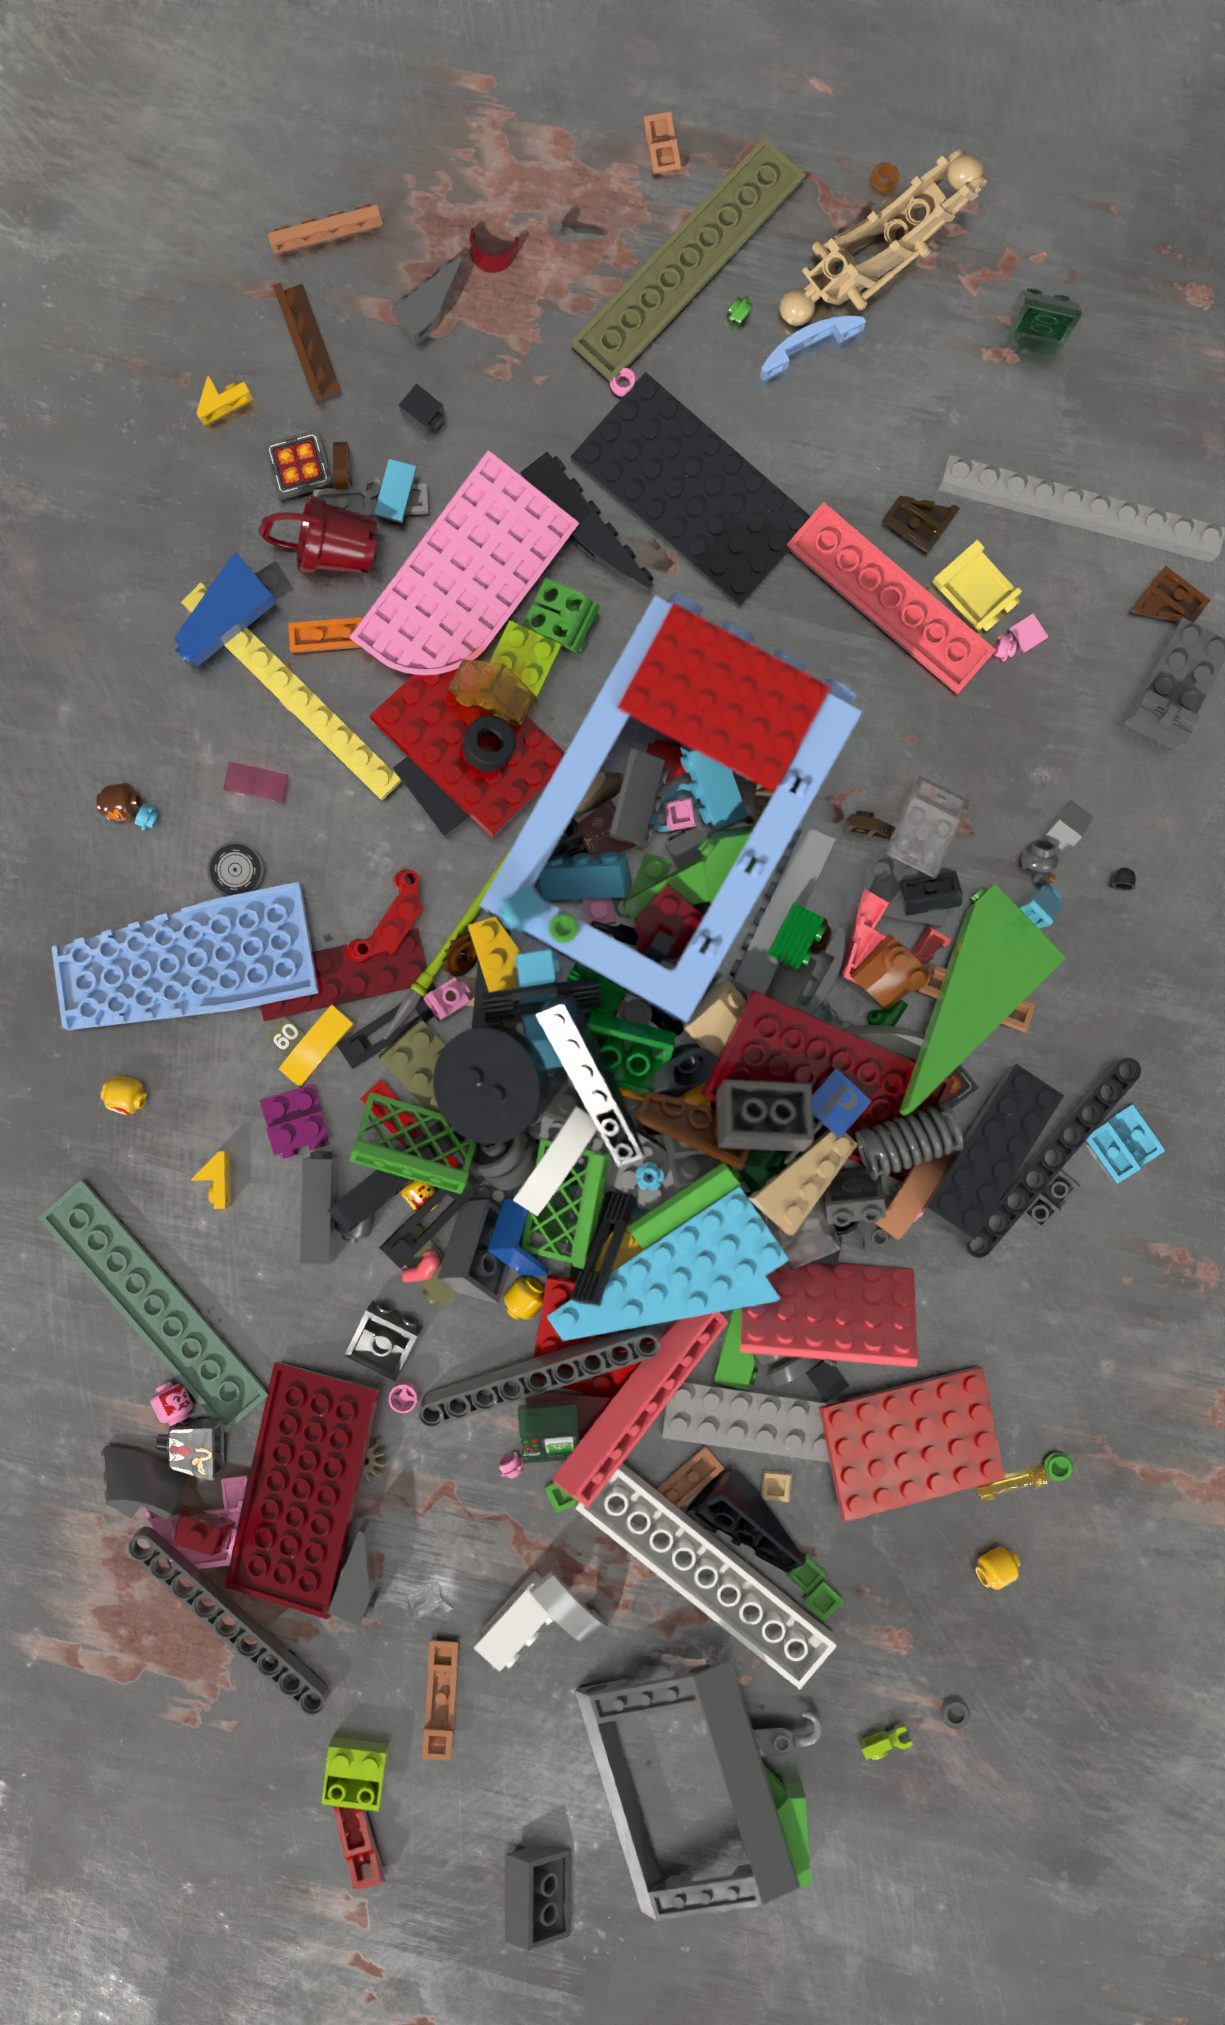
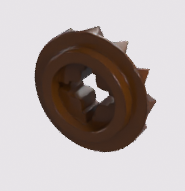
[442,932,478,977]

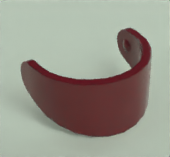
[469,228,519,273]

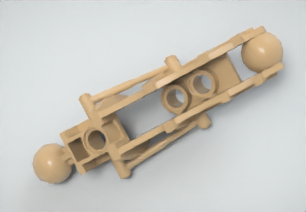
[779,149,987,326]

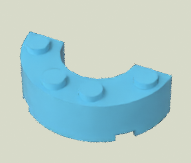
[515,950,564,1069]

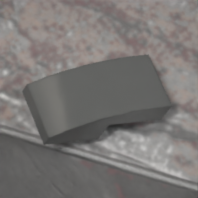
[1023,1169,1080,1231]

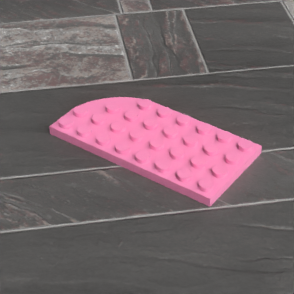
[349,450,579,675]

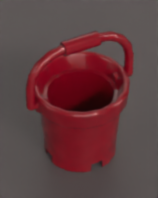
[258,496,378,574]

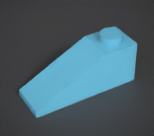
[1018,885,1064,929]

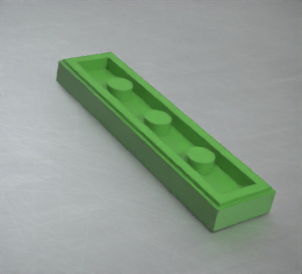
[627,1163,741,1250]

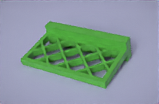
[349,1092,476,1194]
[521,1138,611,1269]

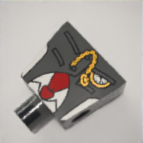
[156,1418,224,1480]

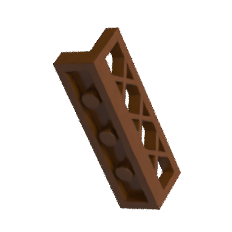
[273,283,342,402]

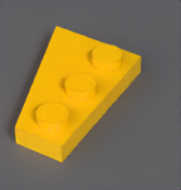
[468,917,522,1002]

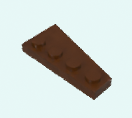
[634,1091,750,1170]

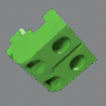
[522,578,600,653]

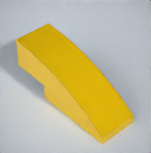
[279,1005,355,1088]

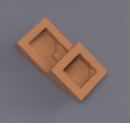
[643,111,682,174]

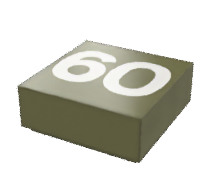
[267,1017,306,1057]

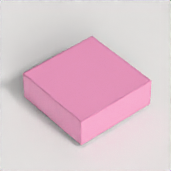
[1008,613,1048,654]
[663,798,697,832]

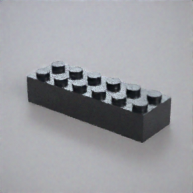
[921,1064,1064,1242]

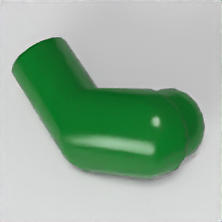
[867,1000,908,1026]

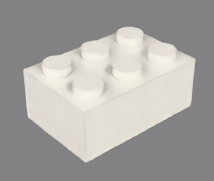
[474,1571,554,1672]

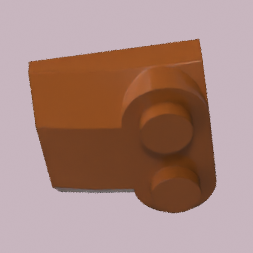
[850,934,928,1011]

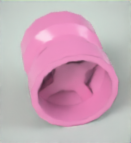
[388,1381,419,1413]

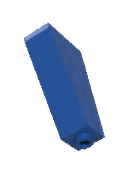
[173,552,277,667]

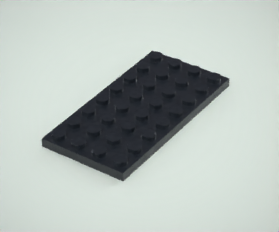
[571,372,811,607]

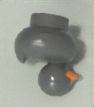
[1021,840,1058,887]

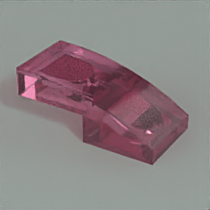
[223,762,288,803]

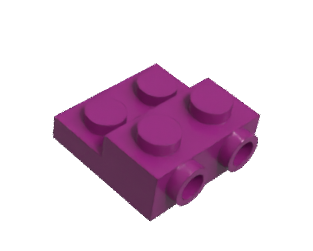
[259,1084,332,1159]

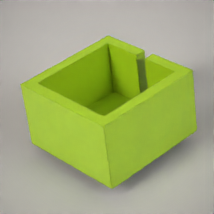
[485,620,562,701]

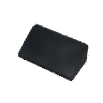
[899,871,963,916]

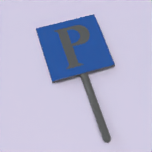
[784,1068,872,1164]

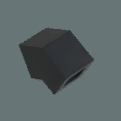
[643,930,675,965]

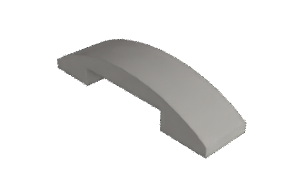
[528,1571,608,1644]

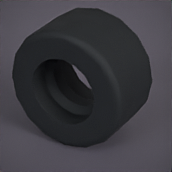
[462,716,516,772]

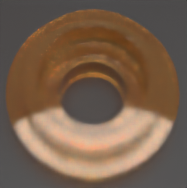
[871,162,899,192]

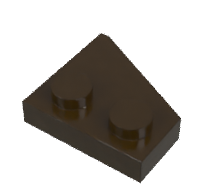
[882,495,960,553]
[844,810,900,841]

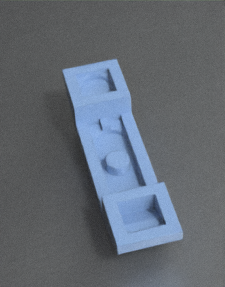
[760,316,866,381]

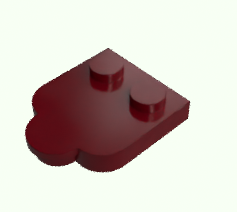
[635,883,706,959]

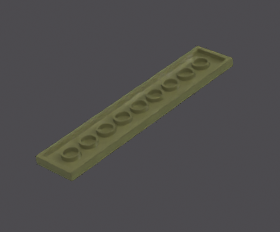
[571,137,806,382]

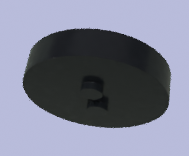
[433,1025,549,1144]

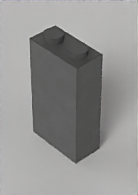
[300,1151,338,1264]

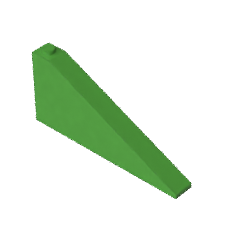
[900,884,1066,1116]

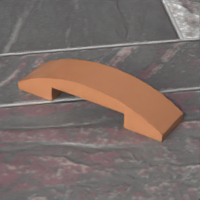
[875,1153,952,1240]
[422,1640,458,1761]

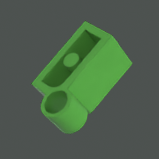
[615,852,672,919]

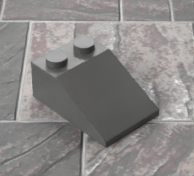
[327,1520,378,1626]

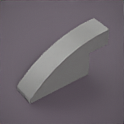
[842,1025,925,1060]

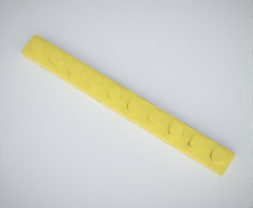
[181,582,402,801]

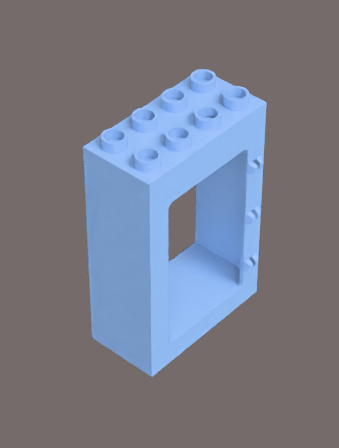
[480,592,862,1024]

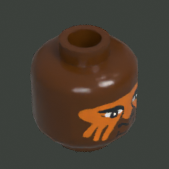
[96,783,142,822]

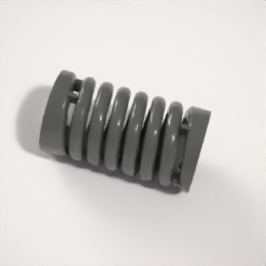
[855,1101,963,1181]

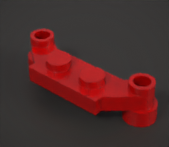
[346,869,424,962]

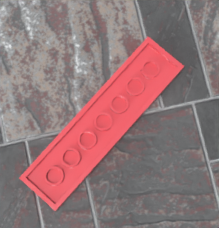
[786,502,996,695]

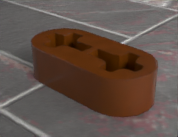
[333,441,350,490]

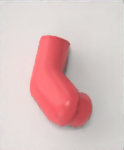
[402,1250,440,1283]

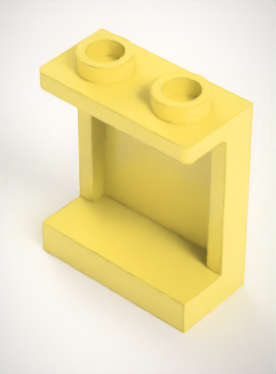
[931,540,1022,633]

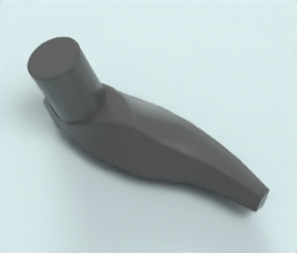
[549,221,603,242]

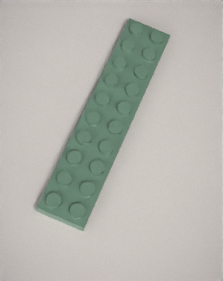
[37,1179,268,1433]

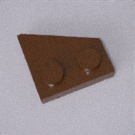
[1130,566,1211,623]

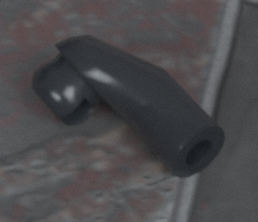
[650,1006,683,1037]

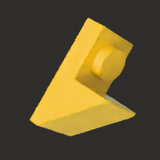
[197,376,254,426]
[191,1150,230,1209]

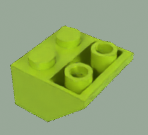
[321,1737,389,1811]

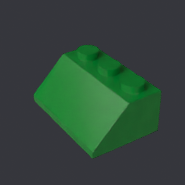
[588,1011,676,1095]

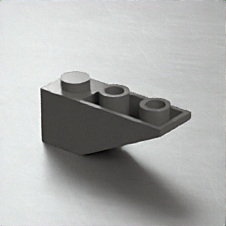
[392,257,464,344]

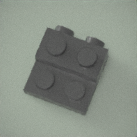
[663,1135,732,1190]
[824,1167,886,1226]
[344,1301,423,1381]

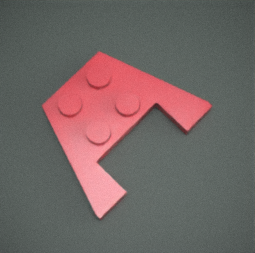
[840,889,952,986]

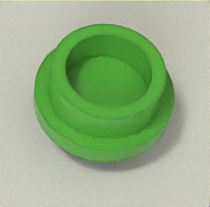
[727,295,753,323]
[549,913,579,943]
[1044,1452,1073,1481]

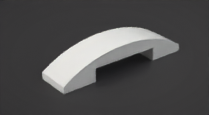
[513,1106,597,1216]

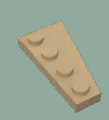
[748,1129,858,1235]

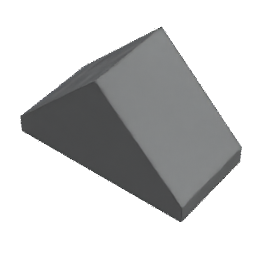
[1041,800,1094,863]

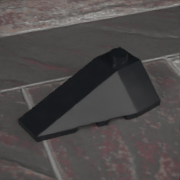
[686,1468,806,1572]

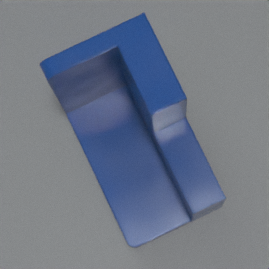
[487,1198,549,1277]

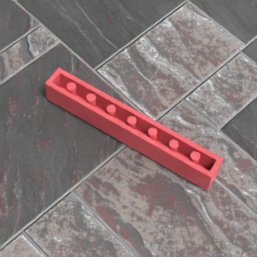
[552,1312,728,1508]

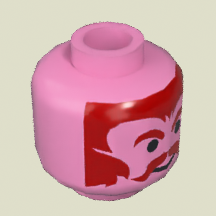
[150,1381,193,1426]

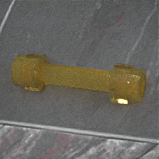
[977,1467,1048,1501]

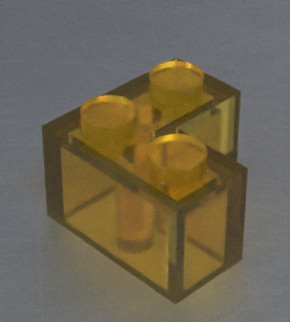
[448,659,536,725]

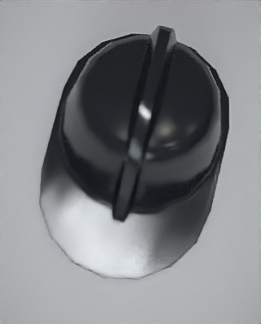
[653,1044,718,1098]

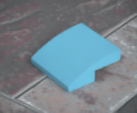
[1087,1102,1166,1184]

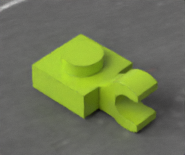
[859,1724,913,1760]

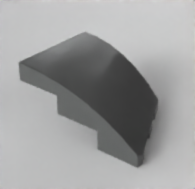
[101,1446,189,1520]

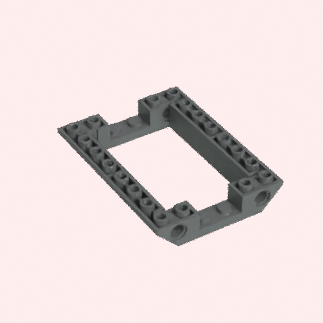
[575,1659,800,1921]

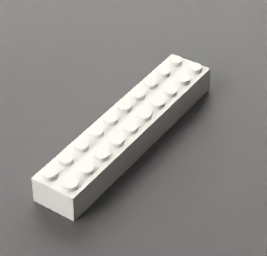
[575,1463,837,1689]

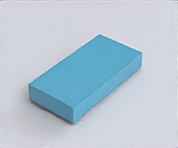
[374,459,417,523]

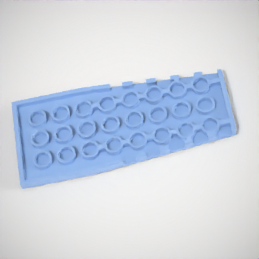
[52,882,319,1030]

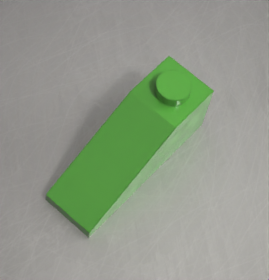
[713,1308,758,1391]

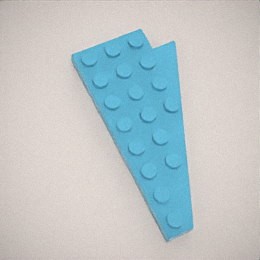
[547,1186,789,1341]

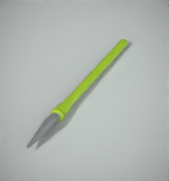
[384,850,511,1040]

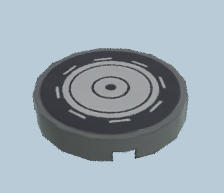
[207,841,265,896]

